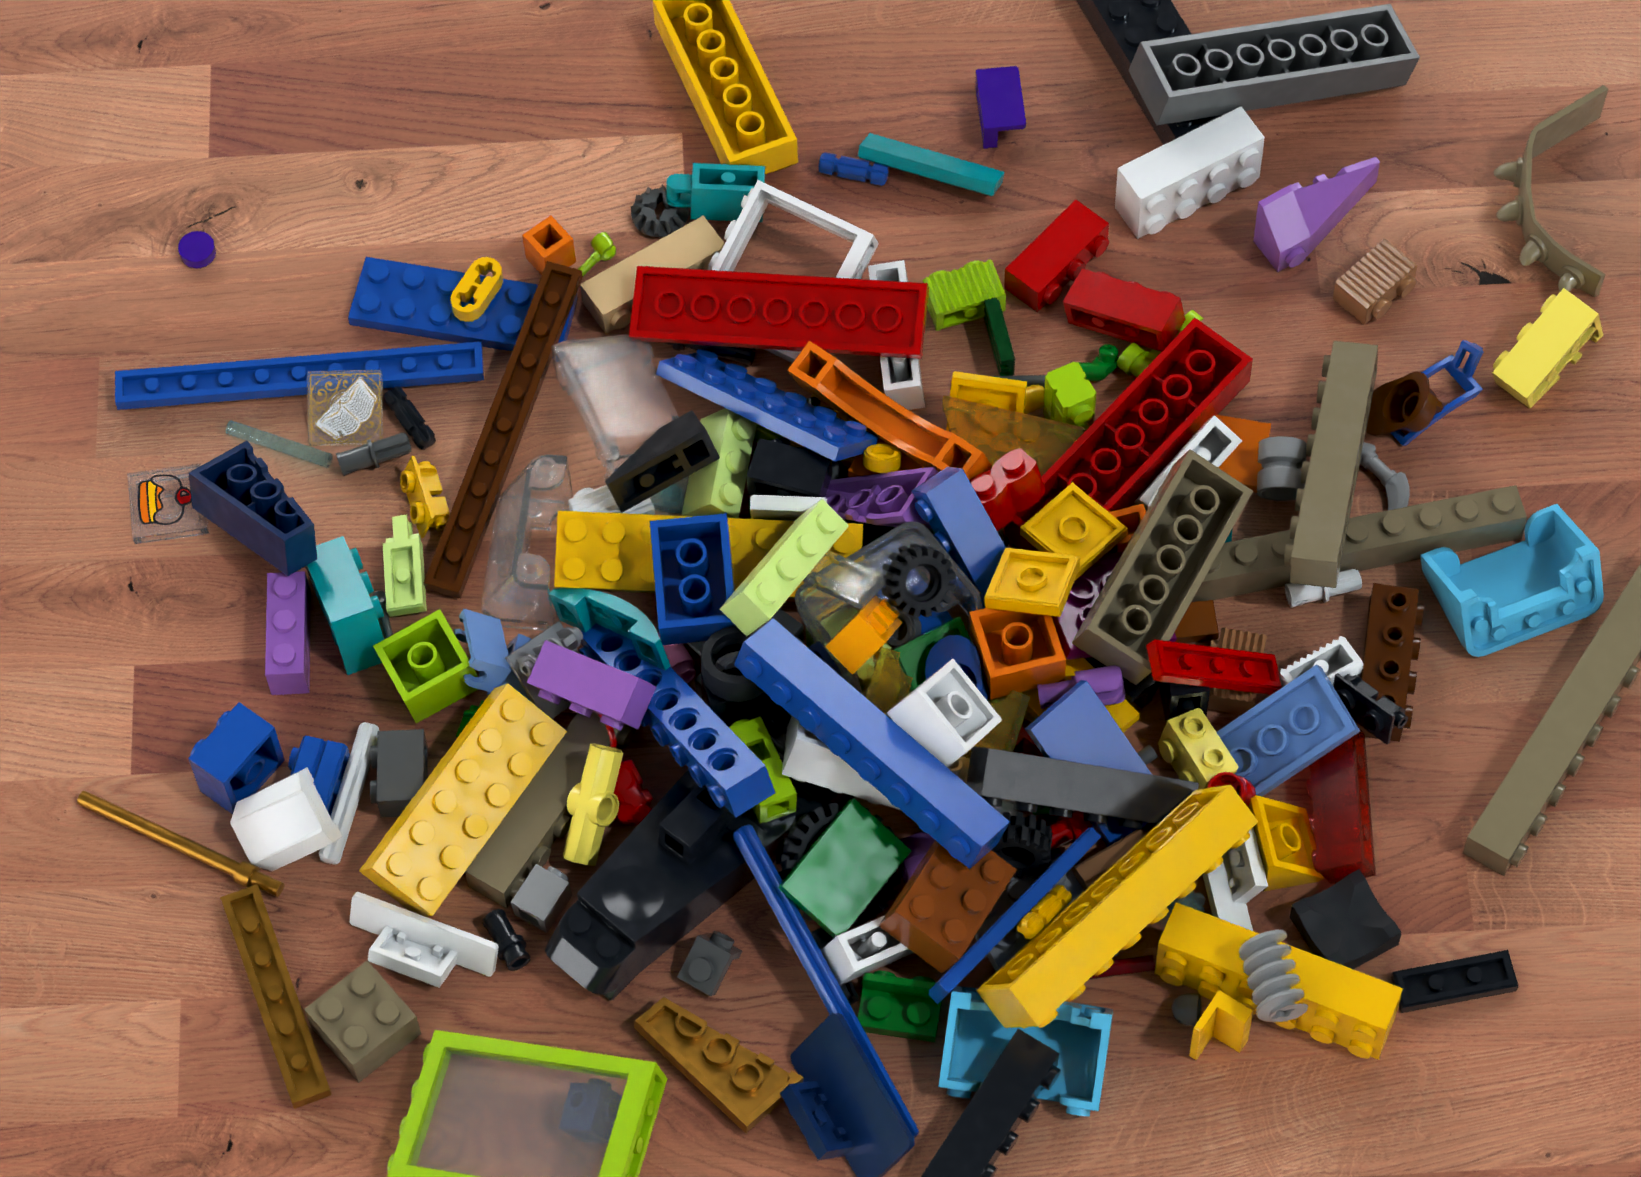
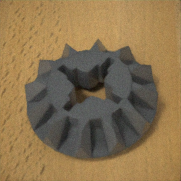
[631,184,689,237]

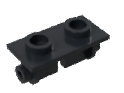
[1333,673,1408,745]

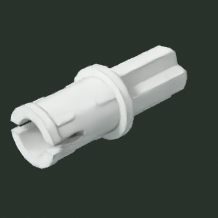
[1285,569,1362,608]

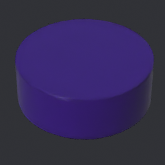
[178,231,216,268]

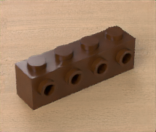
[1354,583,1424,742]

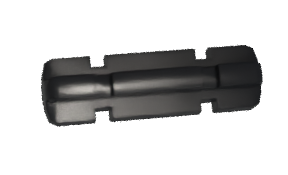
[384,386,436,450]

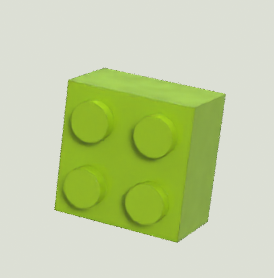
[373,609,478,724]

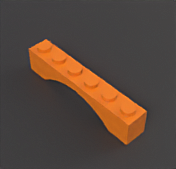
[787,341,993,481]

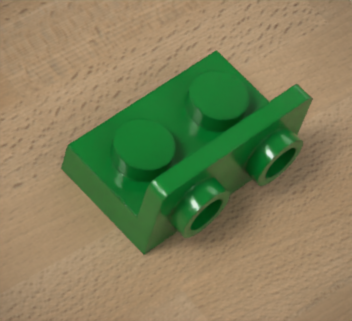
[858,970,942,1042]

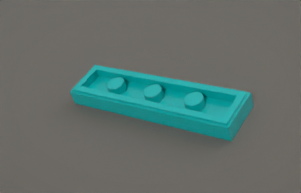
[858,133,1005,196]

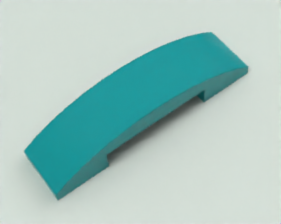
[548,588,671,671]

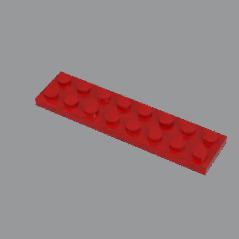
[629,266,929,359]

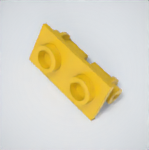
[400,456,450,538]

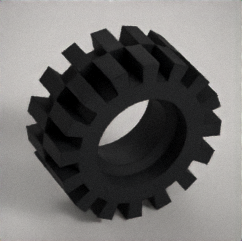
[880,544,956,617]
[992,812,1053,876]

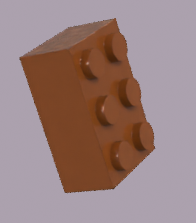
[879,840,1017,973]

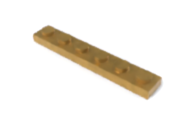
[220,884,332,1109]

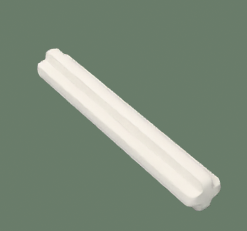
[319,722,379,865]

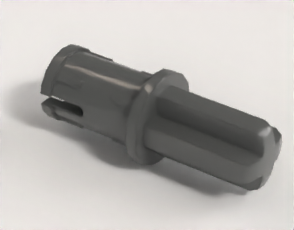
[336,433,412,476]

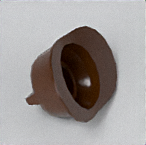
[1366,371,1443,436]

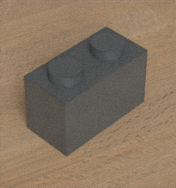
[370,729,428,818]

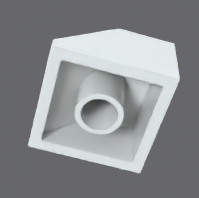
[887,659,1002,767]

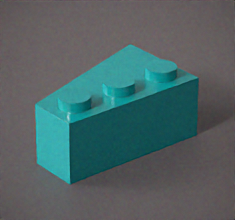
[306,536,384,675]

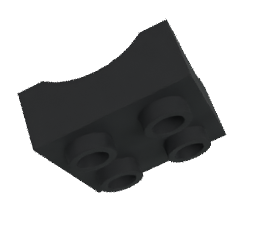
[1289,869,1402,969]

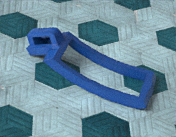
[1390,340,1484,446]

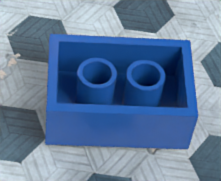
[650,513,736,645]

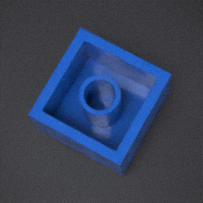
[188,702,285,815]

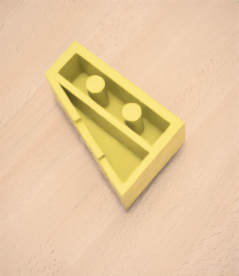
[1492,288,1603,409]

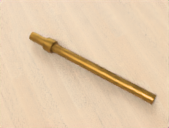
[77,790,284,897]

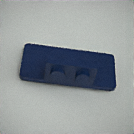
[780,1013,915,1177]

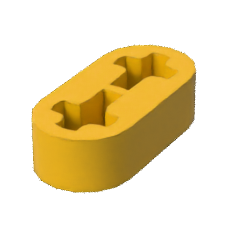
[450,257,503,322]

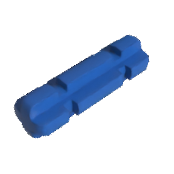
[818,152,889,186]

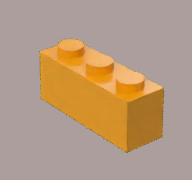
[825,595,903,675]

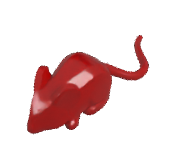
[597,714,653,826]

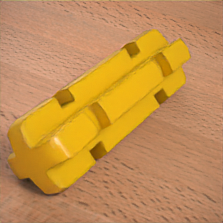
[1017,885,1072,939]

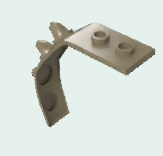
[1494,85,1608,297]

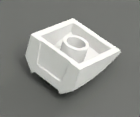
[230,767,342,872]

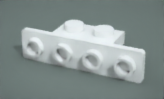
[1202,828,1268,931]
[349,892,499,988]

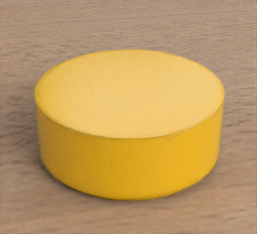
[863,444,901,473]

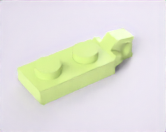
[383,514,427,617]

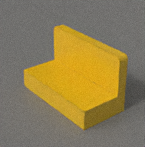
[1189,990,1253,1060]

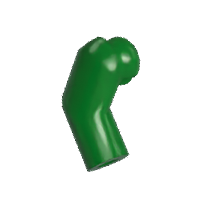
[1070,344,1119,381]

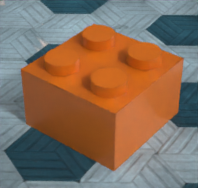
[969,608,1066,700]

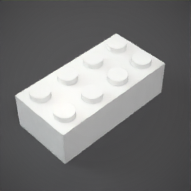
[1115,106,1265,239]

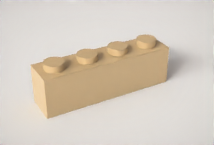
[580,215,725,334]

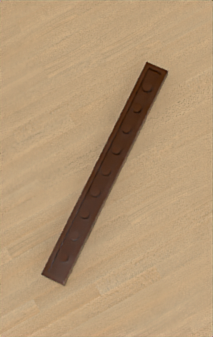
[423,261,583,599]

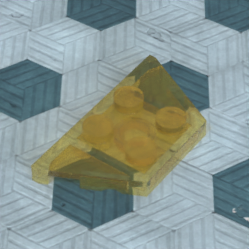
[942,395,1084,477]

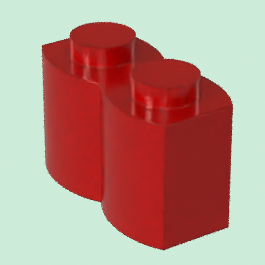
[970,448,1046,531]

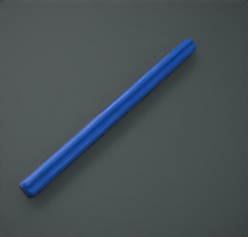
[733,824,919,1138]

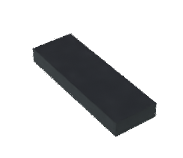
[1391,950,1519,1013]

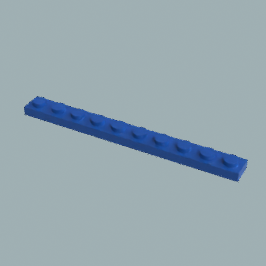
[115,342,484,410]

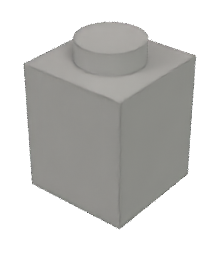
[511,864,572,933]

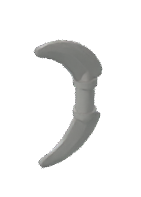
[1360,442,1410,511]

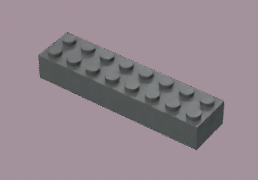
[1128,4,1420,126]

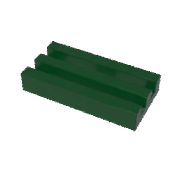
[984,298,1015,376]

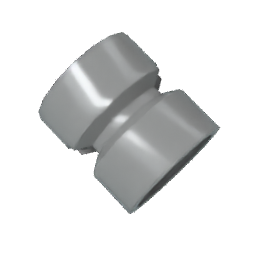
[1257,436,1307,501]

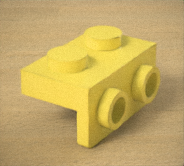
[1158,708,1238,789]

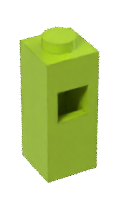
[729,716,797,823]

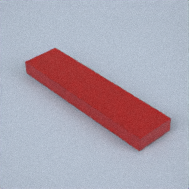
[1146,639,1282,695]

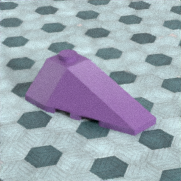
[825,466,938,529]

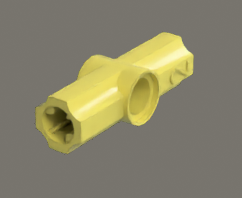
[563,743,623,866]

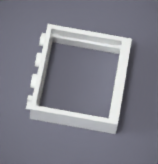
[708,180,879,363]

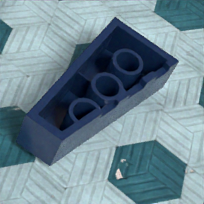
[188,441,317,576]

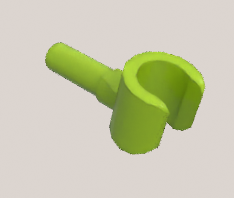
[578,232,616,276]

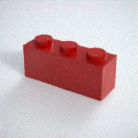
[1004,199,1109,312]
[1063,268,1185,352]

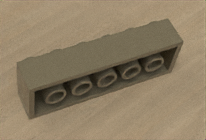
[1072,449,1253,685]

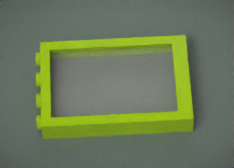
[387,1030,668,1177]

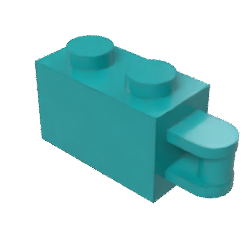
[666,163,765,222]

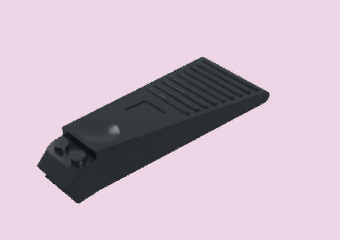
[545,712,854,1001]

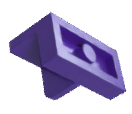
[975,66,1026,149]

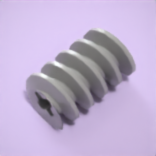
[1239,930,1308,1022]

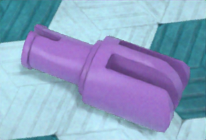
[1037,665,1126,709]

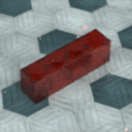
[1306,727,1376,885]

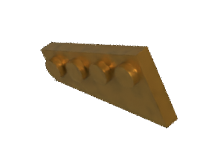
[634,997,804,1133]

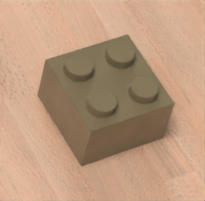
[304,960,421,1083]

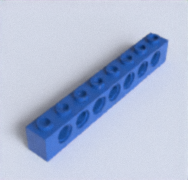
[578,623,775,818]

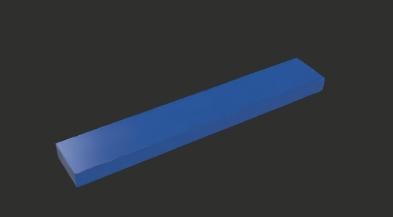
[928,827,1102,1004]

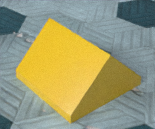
[1249,795,1324,891]

